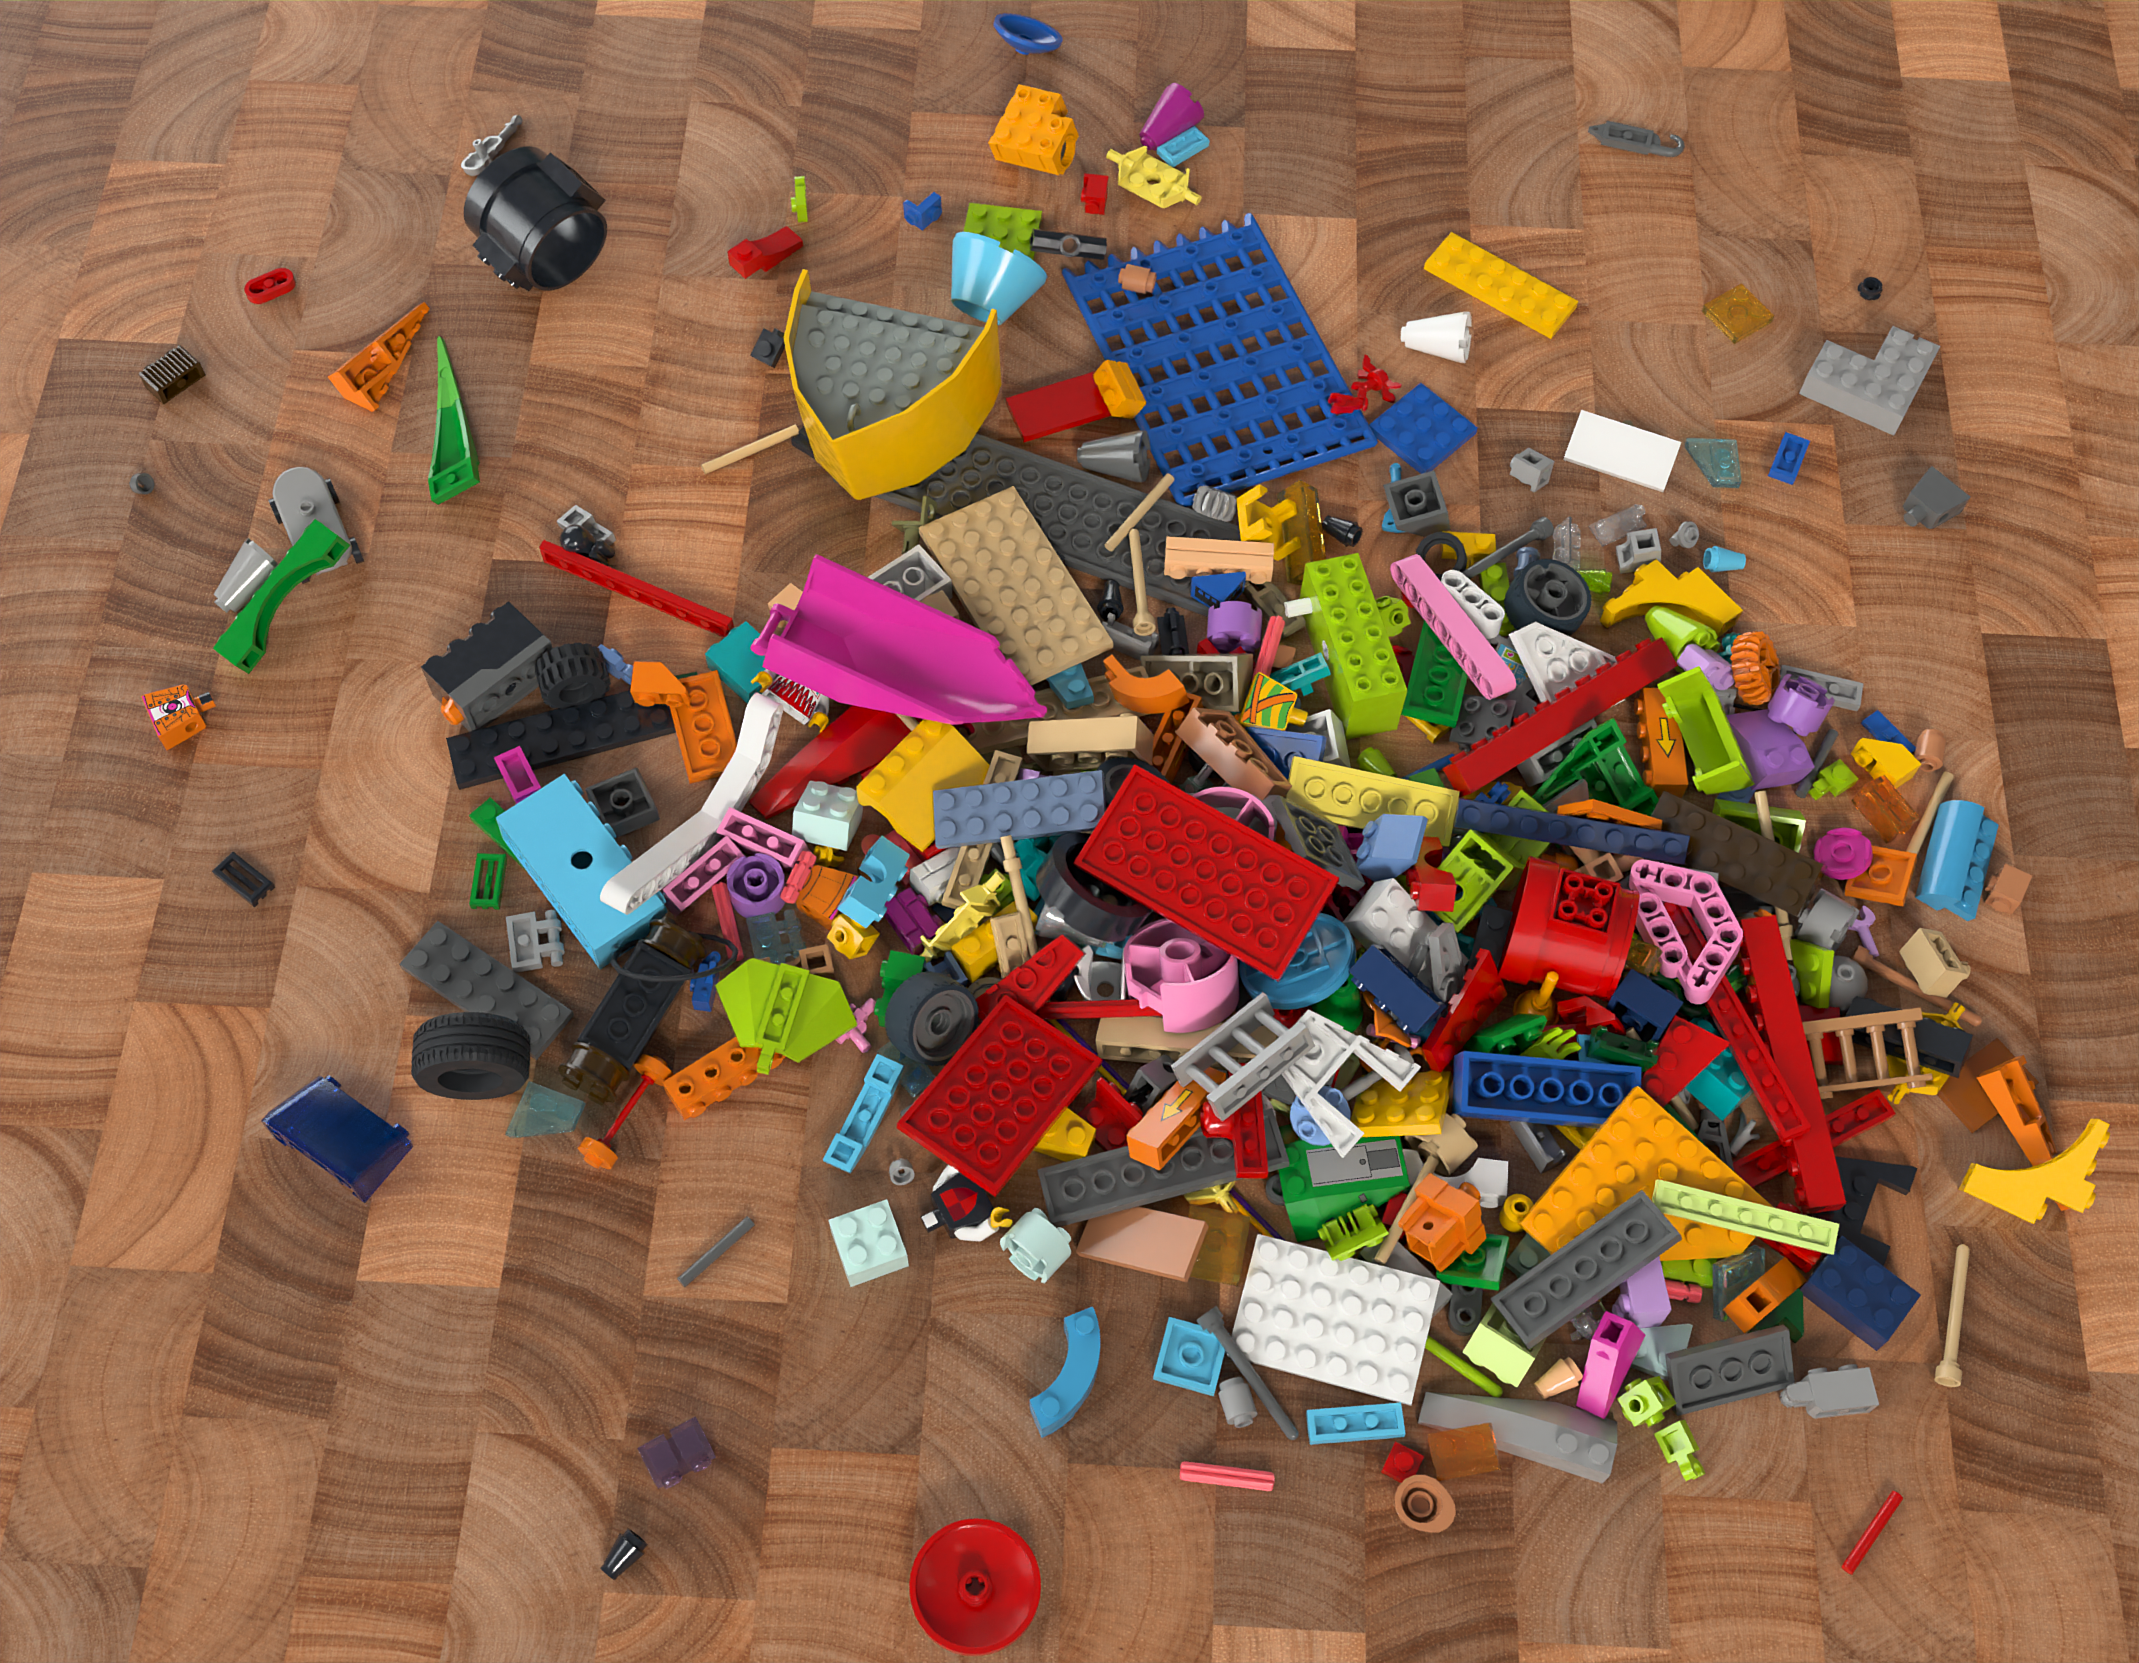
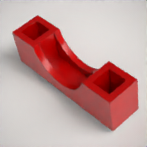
[1402,836,1457,912]

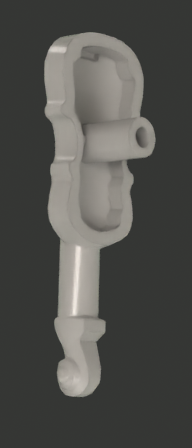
[461,115,523,176]

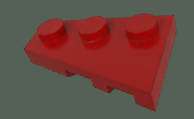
[1641,1015,1731,1108]

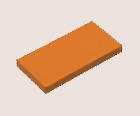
[670,670,737,784]

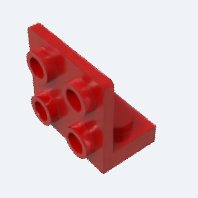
[1077,1077,1143,1152]

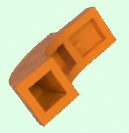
[1103,655,1190,714]

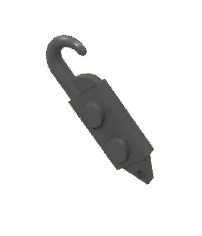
[1588,121,1685,157]

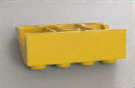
[856,719,990,852]

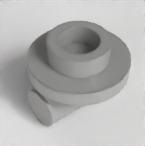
[1669,521,1699,548]

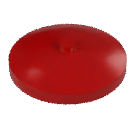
[909,1518,1041,1656]

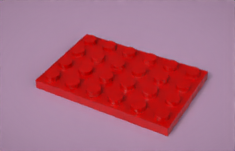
[897,995,1103,1197]

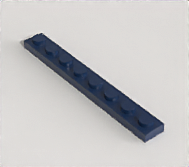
[1454,798,1690,864]

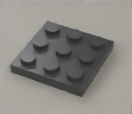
[1272,795,1365,891]

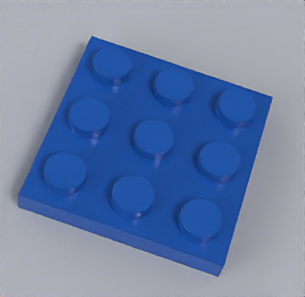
[1369,383,1478,474]

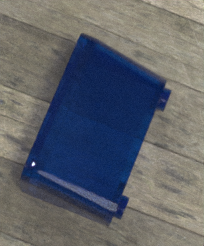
[261,1075,413,1203]

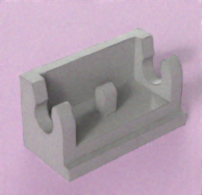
[1102,613,1159,661]
[1509,1121,1568,1174]

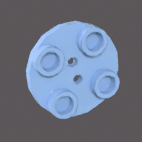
[1290,1086,1351,1146]

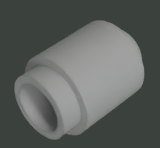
[1218,1377,1258,1428]

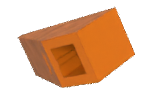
[1723,1257,1807,1334]

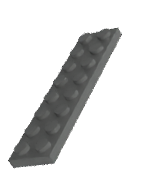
[1037,1108,1290,1228]

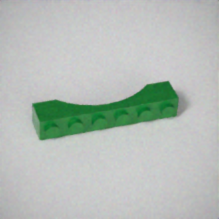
[213,519,350,674]

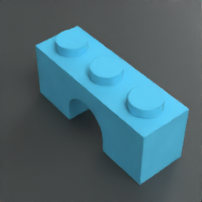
[837,836,910,928]

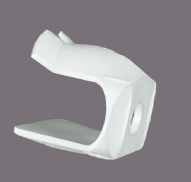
[1074,945,1127,1001]

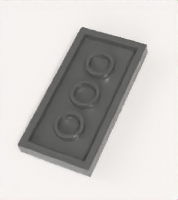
[1665,1325,1795,1416]

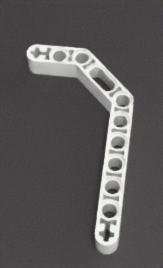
[600,693,783,915]

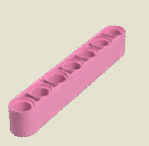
[1390,554,1516,700]

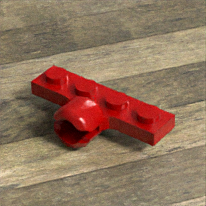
[1200,1063,1269,1178]

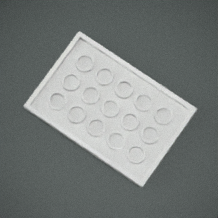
[1227,1234,1440,1406]

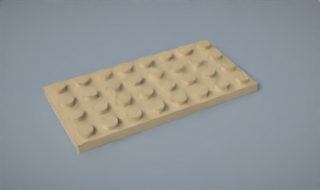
[918,486,1113,685]

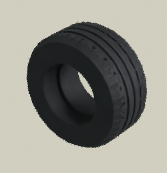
[411,1012,531,1100]

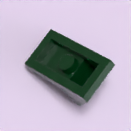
[1748,1288,1804,1343]

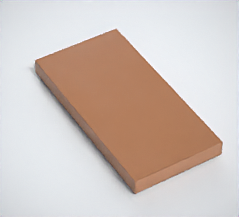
[1076,1206,1209,1282]

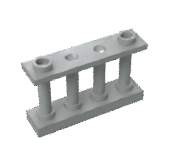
[1171,992,1315,1122]

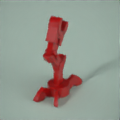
[1328,354,1402,414]

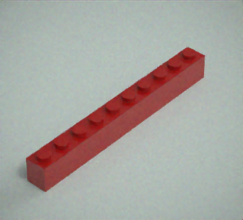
[1442,637,1678,798]
[1733,915,1846,1214]

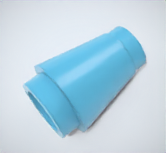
[1703,546,1746,572]

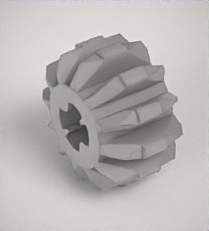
[1192,486,1237,522]

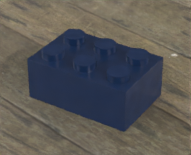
[1349,944,1448,1033]
[1606,969,1683,1050]
[1800,1236,1921,1351]

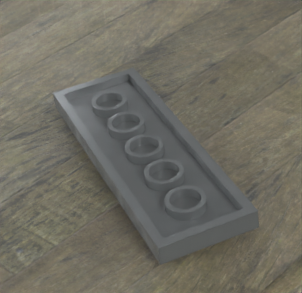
[399,921,574,1060]
[1491,1190,1682,1349]

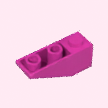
[1576,1311,1646,1420]

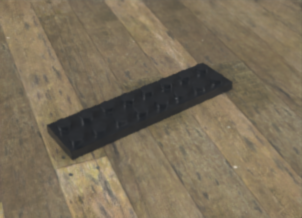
[446,690,676,790]

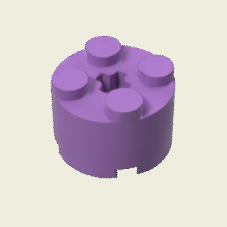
[1207,601,1262,656]
[1768,674,1835,736]
[727,853,786,922]

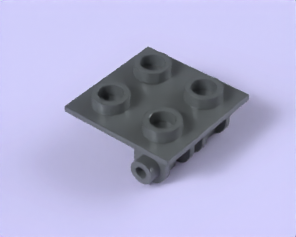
[1449,694,1517,752]

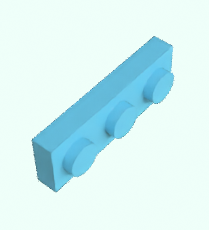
[1306,1403,1406,1445]

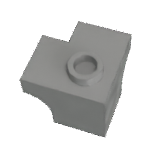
[1616,528,1661,574]

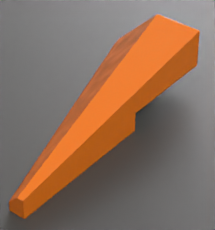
[1977,1055,2070,1211]

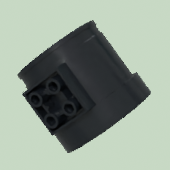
[464,146,607,291]

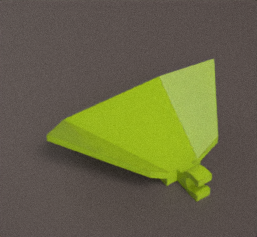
[715,958,857,1075]

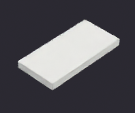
[1563,410,1681,492]

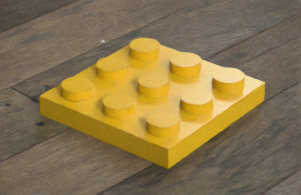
[1351,1071,1452,1137]

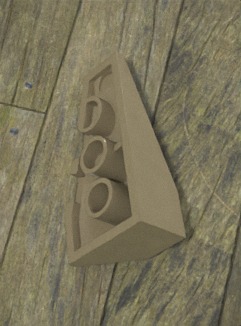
[1141,654,1253,712]

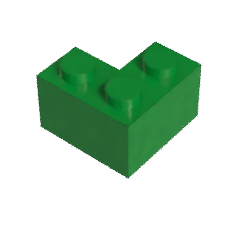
[874,950,926,1028]

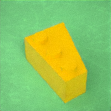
[1034,1108,1096,1162]

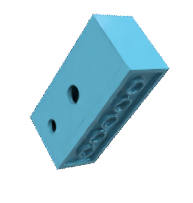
[496,774,668,969]

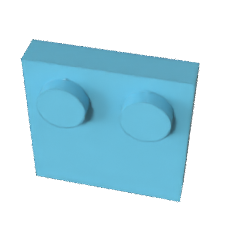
[1153,1317,1230,1396]

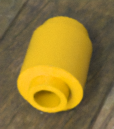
[1499,1194,1534,1232]

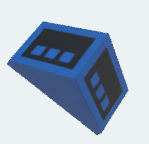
[1190,572,1246,609]

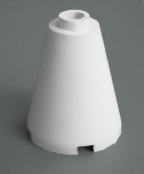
[1401,311,1472,363]

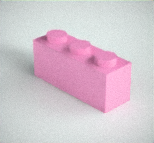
[716,807,811,873]
[660,836,744,917]

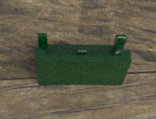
[1587,1025,1659,1073]

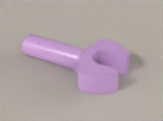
[1848,906,1879,958]

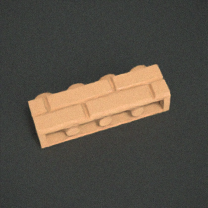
[1164,536,1274,584]

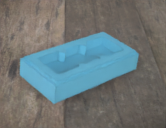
[1157,126,1210,167]

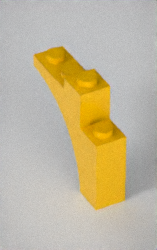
[1600,559,1743,638]
[1958,1118,2110,1224]

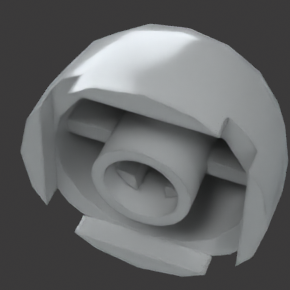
[1829,955,1868,1015]

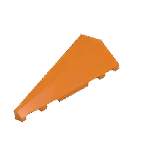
[328,302,430,412]

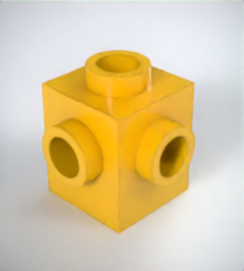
[827,914,880,959]

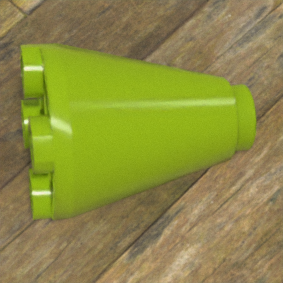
[1645,605,1720,673]

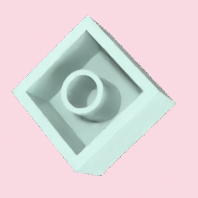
[792,781,863,851]
[829,1199,909,1287]

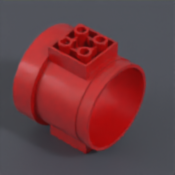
[1498,856,1640,1002]

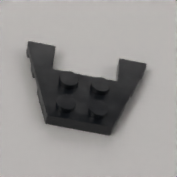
[1801,1156,1918,1266]

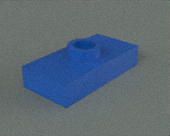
[1768,432,1810,485]

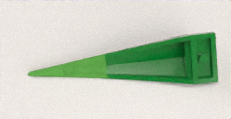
[428,336,480,505]

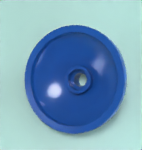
[993,13,1063,55]

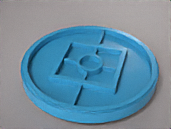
[1239,913,1356,1010]

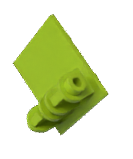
[1317,1204,1389,1261]

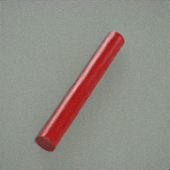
[1841,1491,1903,1575]

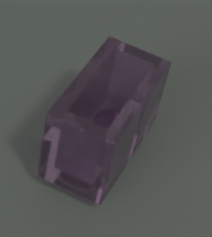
[637,1416,716,1489]

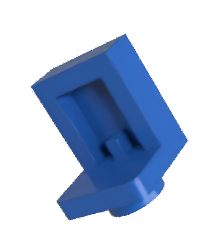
[903,192,942,231]

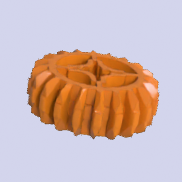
[1730,631,1781,705]

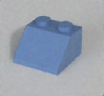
[1356,814,1428,882]

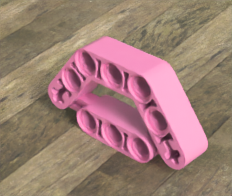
[1629,859,1743,1004]

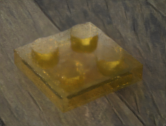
[1702,283,1774,344]

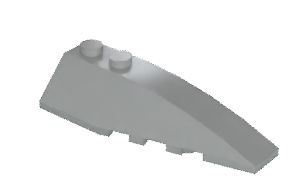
[1417,1392,1617,1483]

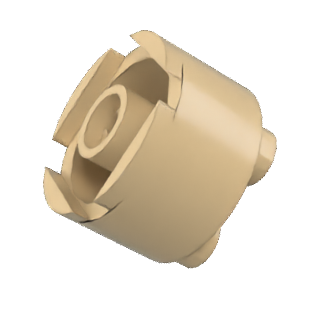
[1405,1113,1478,1177]

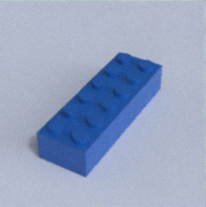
[1452,1051,1641,1129]

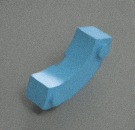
[1029,1306,1100,1438]

